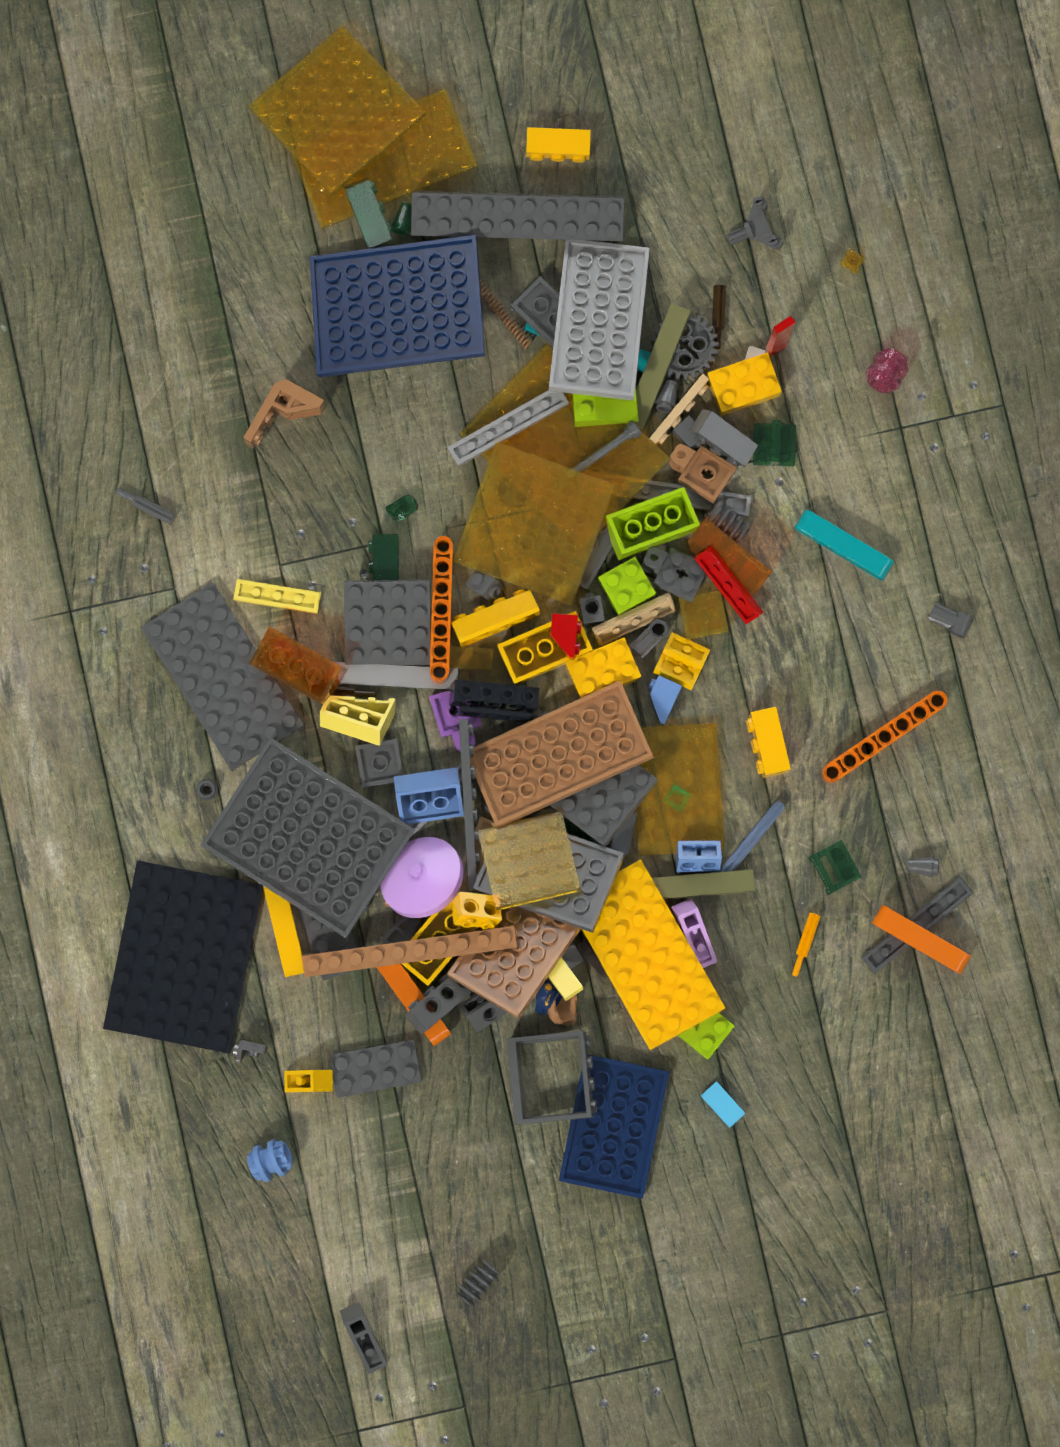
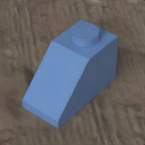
[648,676,682,726]

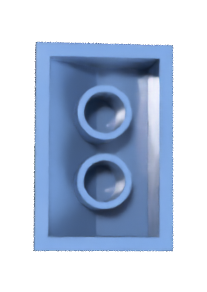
[393,767,464,824]

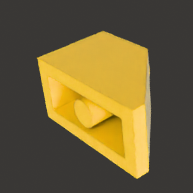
[284,1070,333,1092]

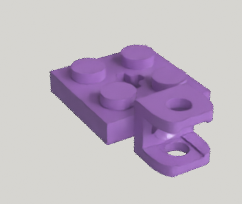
[429,690,482,753]

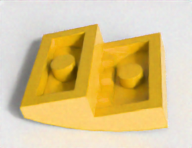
[653,632,710,691]

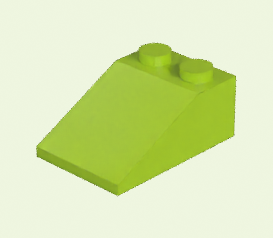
[572,385,638,427]

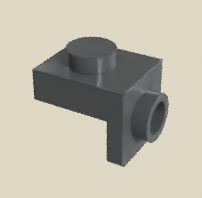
[465,568,503,603]

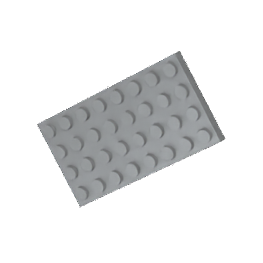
[549,240,650,400]

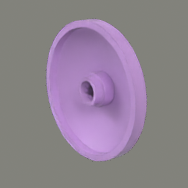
[380,837,463,918]

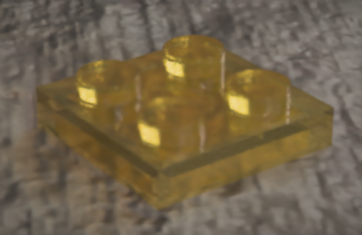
[678,591,729,641]

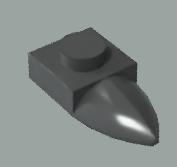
[381,917,418,944]

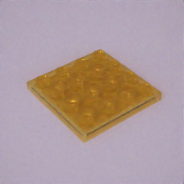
[478,811,581,911]

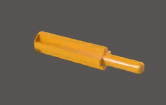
[792,913,821,977]

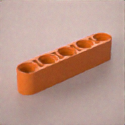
[872,905,971,974]
[377,964,451,1047]

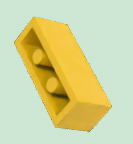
[526,127,591,163]

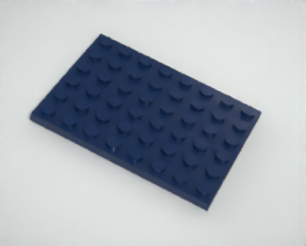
[310,235,486,377]

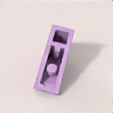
[671,899,717,968]

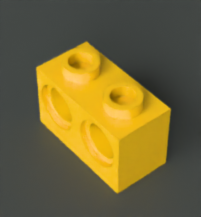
[452,892,502,930]

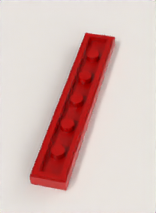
[765,316,796,358]

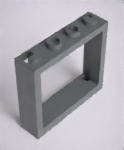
[507,1030,597,1125]

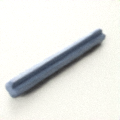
[720,800,785,872]

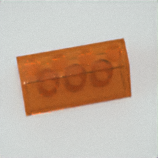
[688,518,772,597]
[249,626,347,705]

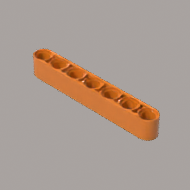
[430,536,453,684]
[821,691,947,783]

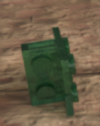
[752,420,796,467]

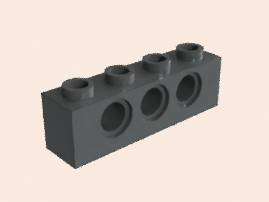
[405,974,473,1035]

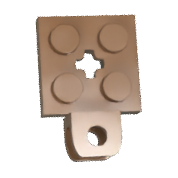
[669,444,737,504]

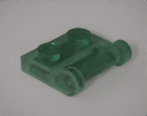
[808,840,862,896]

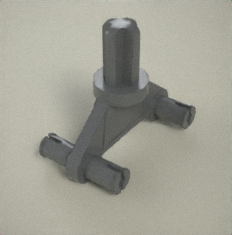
[727,197,783,249]

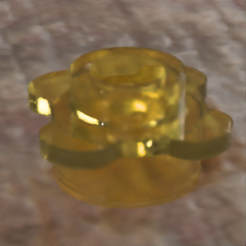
[840,249,865,274]

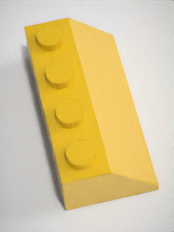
[451,589,540,648]

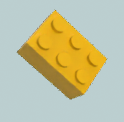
[707,352,782,417]
[565,637,641,699]
[746,707,791,778]

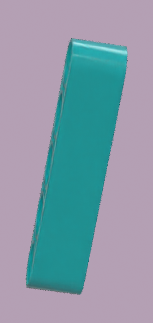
[794,509,894,581]

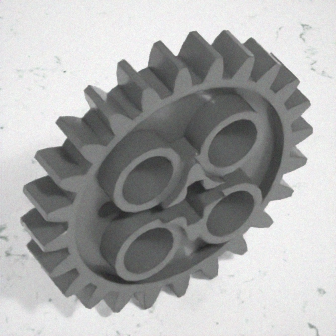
[650,312,719,381]

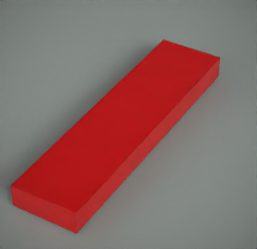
[694,545,763,624]

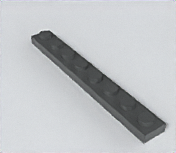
[459,719,480,891]

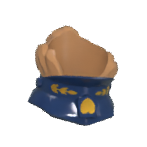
[535,979,578,1026]

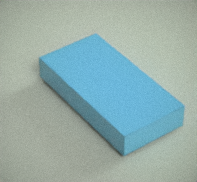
[701,1081,746,1128]

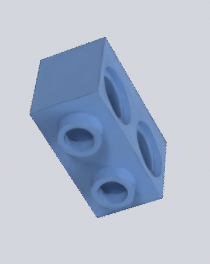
[676,841,722,873]

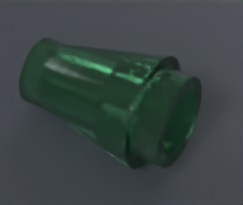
[391,202,412,236]

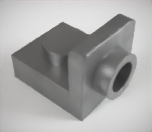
[233,1040,267,1062]

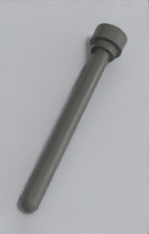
[553,421,642,489]

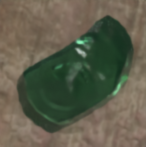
[385,494,418,521]

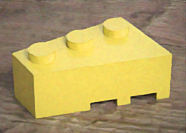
[320,695,396,746]

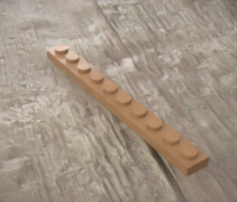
[302,926,518,977]

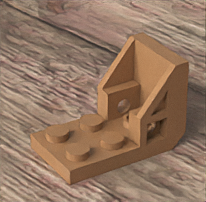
[243,379,326,449]

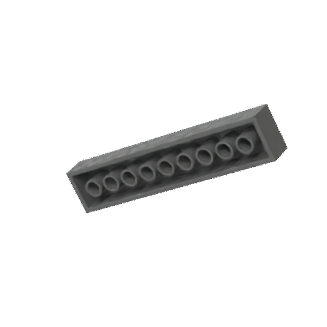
[411,191,624,241]

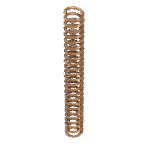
[480,279,533,350]

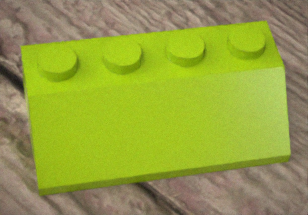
[606,487,700,560]

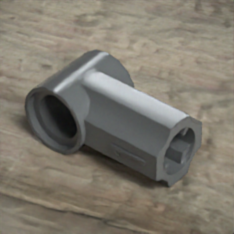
[927,603,973,638]
[629,620,668,659]

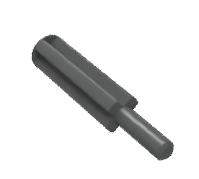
[115,488,176,525]

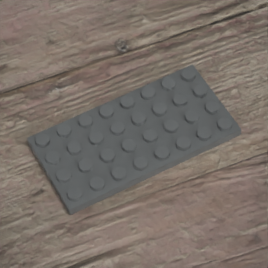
[141,582,304,771]

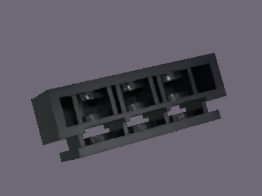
[449,679,539,722]

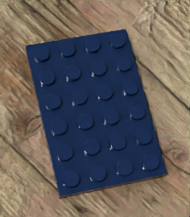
[559,1054,669,1199]

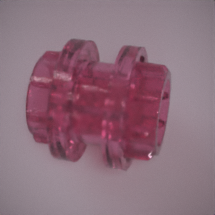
[866,348,909,394]

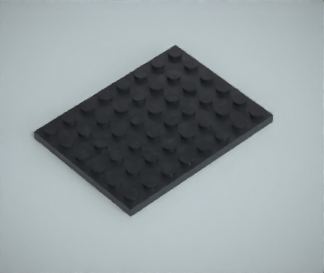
[103,860,263,1054]

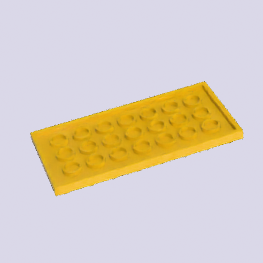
[581,860,726,1051]

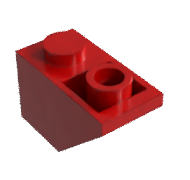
[550,613,582,660]

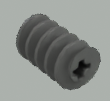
[704,500,750,546]
[456,1259,502,1308]

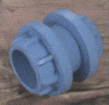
[247,1139,293,1182]

